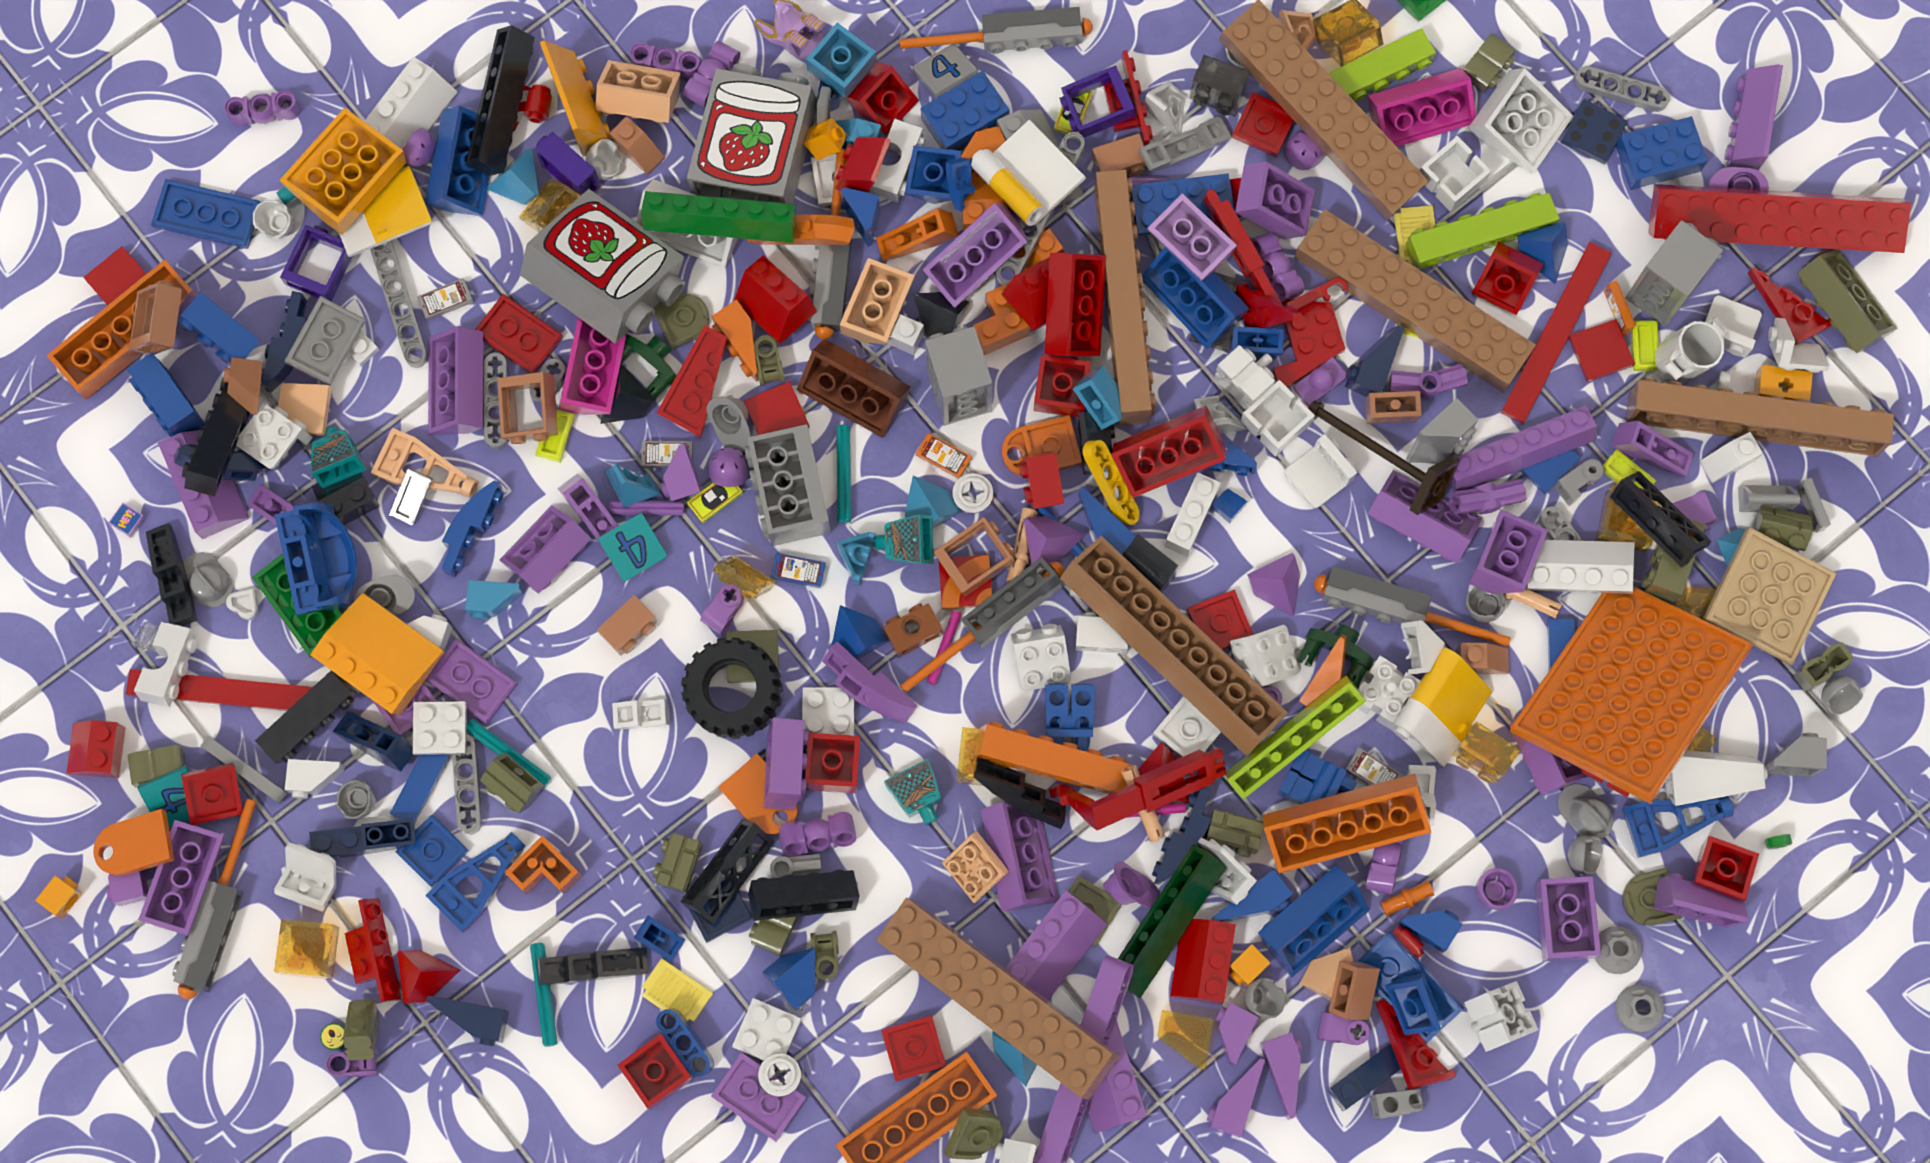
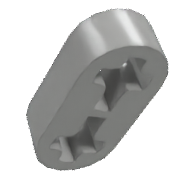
[530,359,566,405]

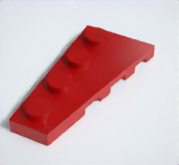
[657,325,728,438]

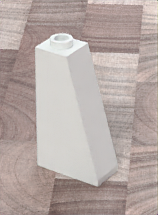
[1665,750,1768,806]

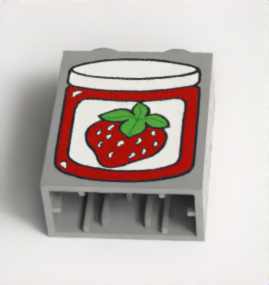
[687,64,818,204]
[520,189,685,343]

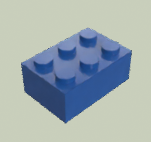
[920,71,1010,151]
[1615,116,1708,190]
[177,291,260,364]
[127,352,206,437]

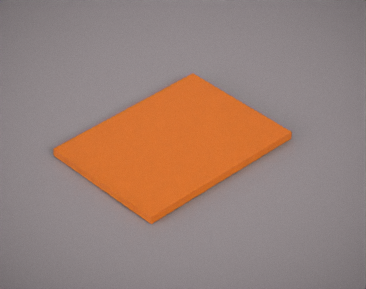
[1510,586,1753,804]

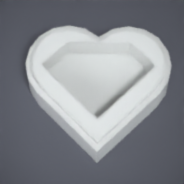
[226,588,259,620]

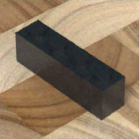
[255,670,357,764]
[748,869,860,921]

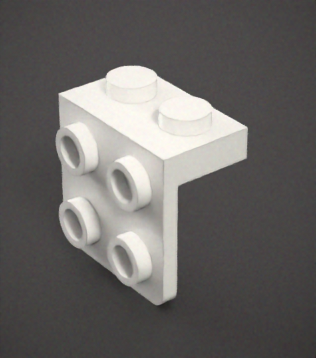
[1705,296,1762,358]
[1768,318,1829,373]
[237,402,313,469]
[1285,434,1357,509]
[1011,624,1071,691]
[1230,625,1299,687]
[1198,838,1257,905]
[274,843,336,912]

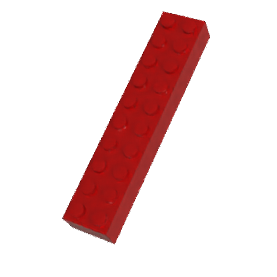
[1648,184,1912,253]

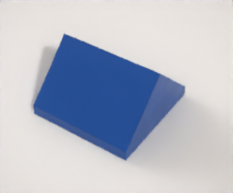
[905,145,962,204]
[840,188,881,247]
[1385,971,1443,1035]

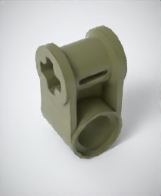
[754,335,785,387]
[810,930,839,983]

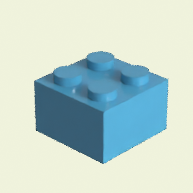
[806,22,877,99]

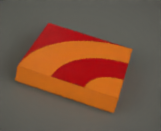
[938,555,992,610]

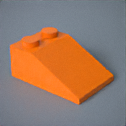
[962,172,1013,232]

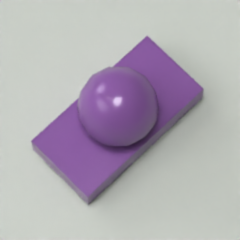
[1293,357,1347,408]

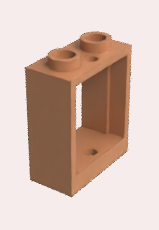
[129,281,182,355]
[497,372,558,444]
[934,517,1015,597]

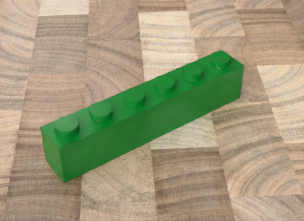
[641,191,797,243]

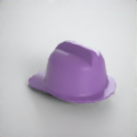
[1708,167,1769,191]
[1103,861,1160,909]

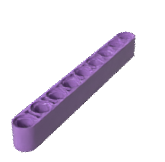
[1033,955,1133,1163]

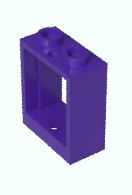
[1059,65,1136,138]
[535,131,601,198]
[280,225,353,301]

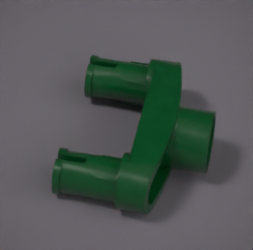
[620,334,677,402]
[1296,624,1374,689]

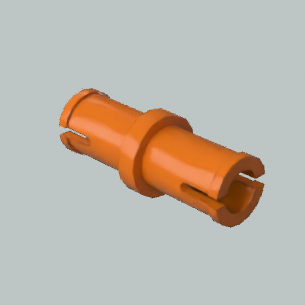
[1380,880,1434,917]

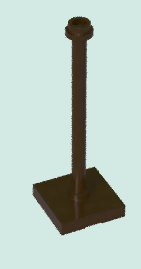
[1308,401,1460,515]

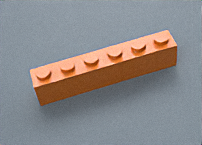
[973,722,1132,795]

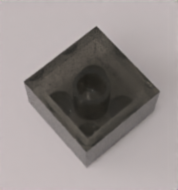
[1189,54,1250,117]

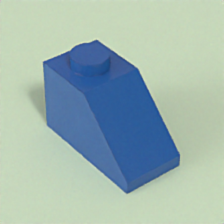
[1398,910,1463,953]

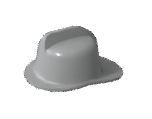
[707,395,751,452]
[183,552,233,607]
[354,575,415,615]
[1557,784,1613,839]

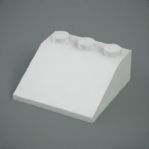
[1468,68,1573,174]

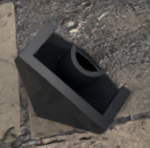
[914,292,970,337]
[600,365,656,424]

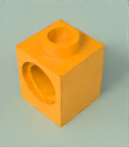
[803,118,847,161]
[35,875,83,919]
[1229,944,1270,987]

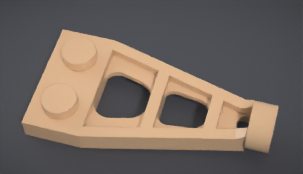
[371,428,479,499]

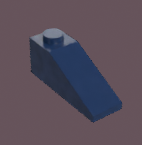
[1345,325,1405,397]
[333,711,414,772]
[427,996,509,1046]
[1327,1043,1401,1112]

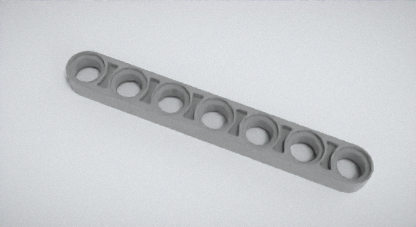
[996,132,1085,287]
[370,240,428,368]

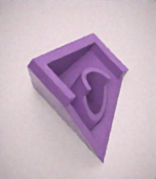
[1023,516,1085,565]
[1247,552,1300,617]

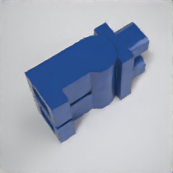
[1045,683,1095,751]
[1278,749,1358,805]

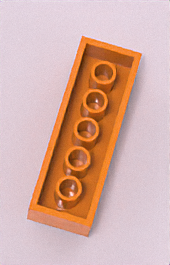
[46,259,192,400]
[1263,773,1432,873]
[836,1052,997,1163]

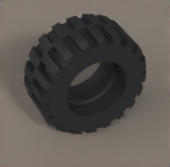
[681,637,783,739]

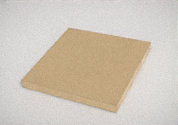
[1703,527,1837,665]

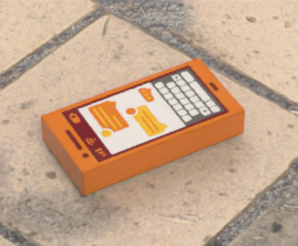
[1604,281,1636,336]
[916,433,972,479]

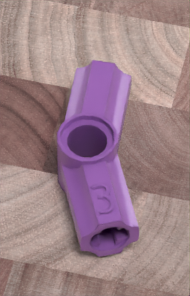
[1389,364,1468,399]
[1448,479,1527,515]

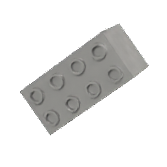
[1625,220,1723,327]
[925,326,993,426]
[744,424,831,546]

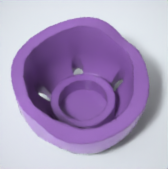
[402,128,435,167]
[1285,130,1325,170]
[709,447,748,487]
[1476,868,1518,910]

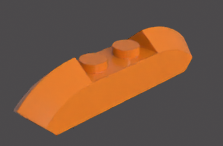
[747,215,855,245]

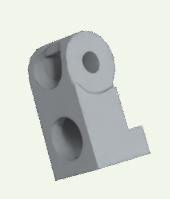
[1553,459,1604,506]
[1369,1089,1424,1120]

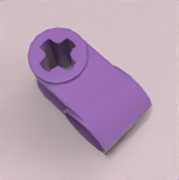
[700,584,744,635]
[1317,1012,1370,1045]
[326,1048,379,1078]

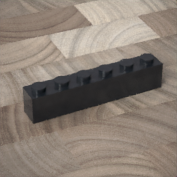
[465,25,535,176]
[182,377,250,497]

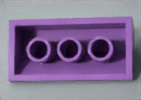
[1724,64,1783,170]
[923,202,1028,308]
[428,326,484,435]
[158,430,249,539]
[1368,470,1482,563]
[981,802,1059,912]
[138,820,225,936]
[1005,890,1107,1000]
[1087,1020,1147,1133]

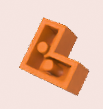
[973,286,1029,355]
[504,835,582,894]

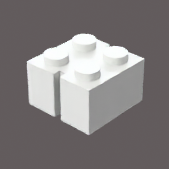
[1419,136,1491,212]
[1240,380,1315,457]

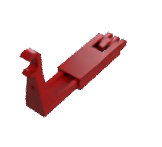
[1203,189,1348,311]
[1049,748,1227,831]

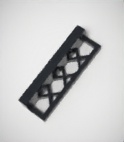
[1610,471,1712,568]
[680,820,775,924]

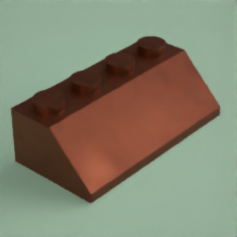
[796,339,911,438]

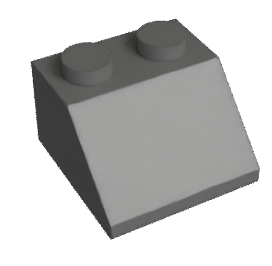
[1765,733,1827,777]

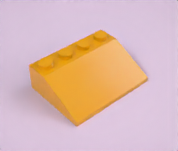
[540,40,610,157]
[280,108,406,235]
[310,593,445,715]

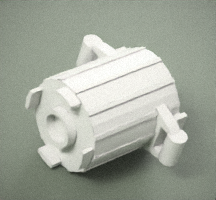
[1655,316,1729,384]

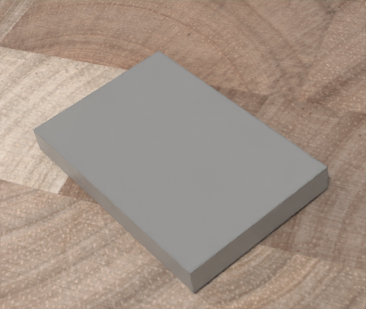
[285,296,366,386]

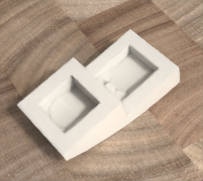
[612,699,669,729]

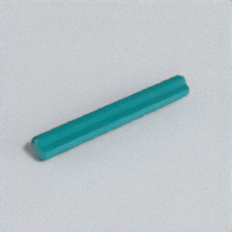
[836,425,851,523]
[466,719,552,788]
[530,943,558,1047]

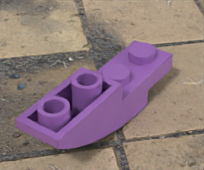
[822,642,918,723]

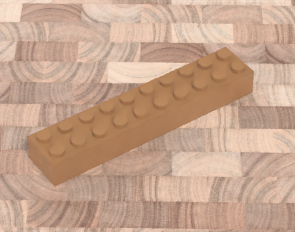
[1219,0,1428,220]
[1094,169,1156,426]
[1294,209,1536,393]
[1626,378,1894,457]
[1060,536,1288,756]
[876,897,1121,1099]

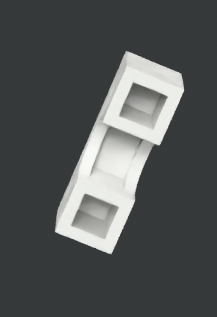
[870,119,926,203]
[1165,472,1221,557]
[134,622,197,707]

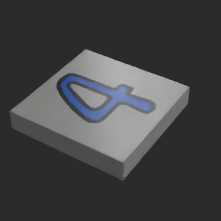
[912,44,978,98]

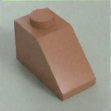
[609,116,665,175]
[223,357,262,415]
[1456,643,1509,674]

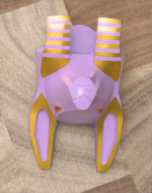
[754,0,825,59]

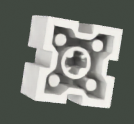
[1214,345,1275,411]
[1358,656,1420,731]
[1464,981,1538,1052]

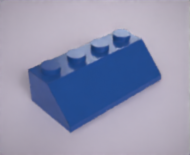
[425,105,489,216]
[1142,247,1249,349]
[1257,865,1370,978]

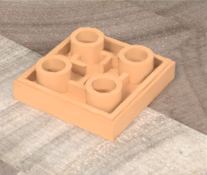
[278,383,332,436]
[942,831,1009,903]

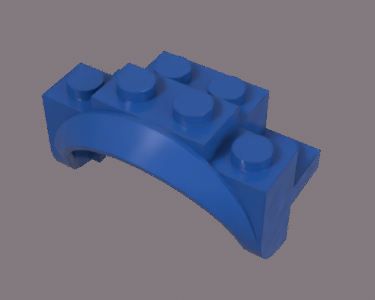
[275,502,357,615]

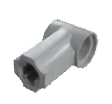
[770,854,821,878]

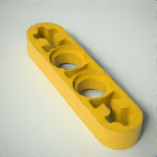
[1083,440,1140,525]

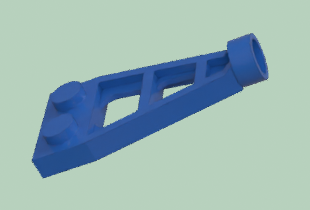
[1622,796,1734,858]
[425,832,526,933]

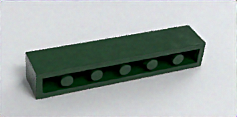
[1118,844,1227,999]

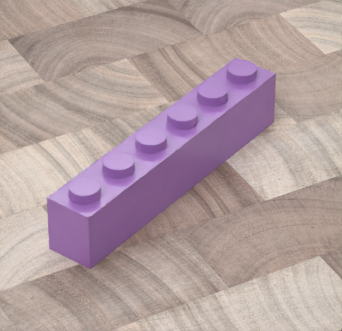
[1450,406,1597,492]

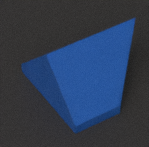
[1517,222,1568,284]
[832,605,889,660]
[762,948,816,1011]

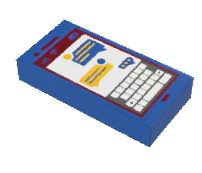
[771,553,826,589]

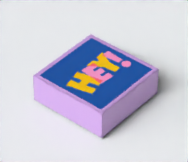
[108,502,145,538]

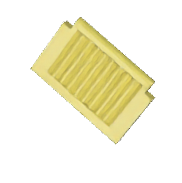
[1394,205,1435,266]
[642,958,713,1022]

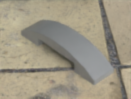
[1138,116,1232,171]

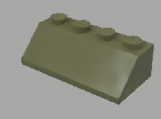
[1797,249,1898,354]

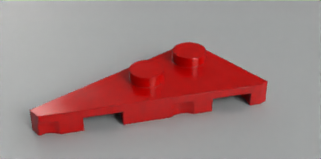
[1747,267,1832,346]
[1236,283,1302,328]
[1376,999,1456,1090]

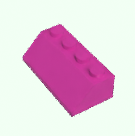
[1368,68,1476,147]
[558,317,627,415]

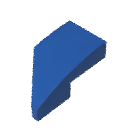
[946,157,976,211]

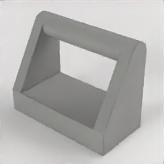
[1738,485,1800,512]

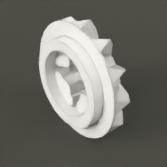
[953,473,993,514]
[758,1054,801,1097]

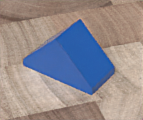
[1232,326,1284,361]
[634,915,685,962]

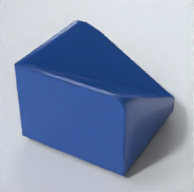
[1211,488,1248,524]

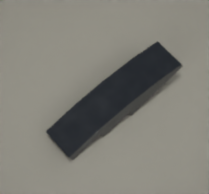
[146,523,197,626]
[973,757,1066,829]
[537,947,649,986]

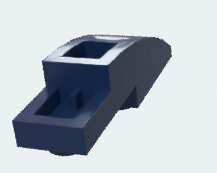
[261,291,307,392]
[174,444,283,481]
[1152,788,1212,885]
[309,818,416,858]

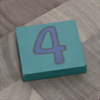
[597,512,667,582]
[138,765,190,829]

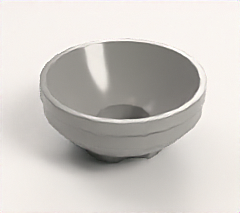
[1595,926,1642,974]
[1615,985,1664,1033]

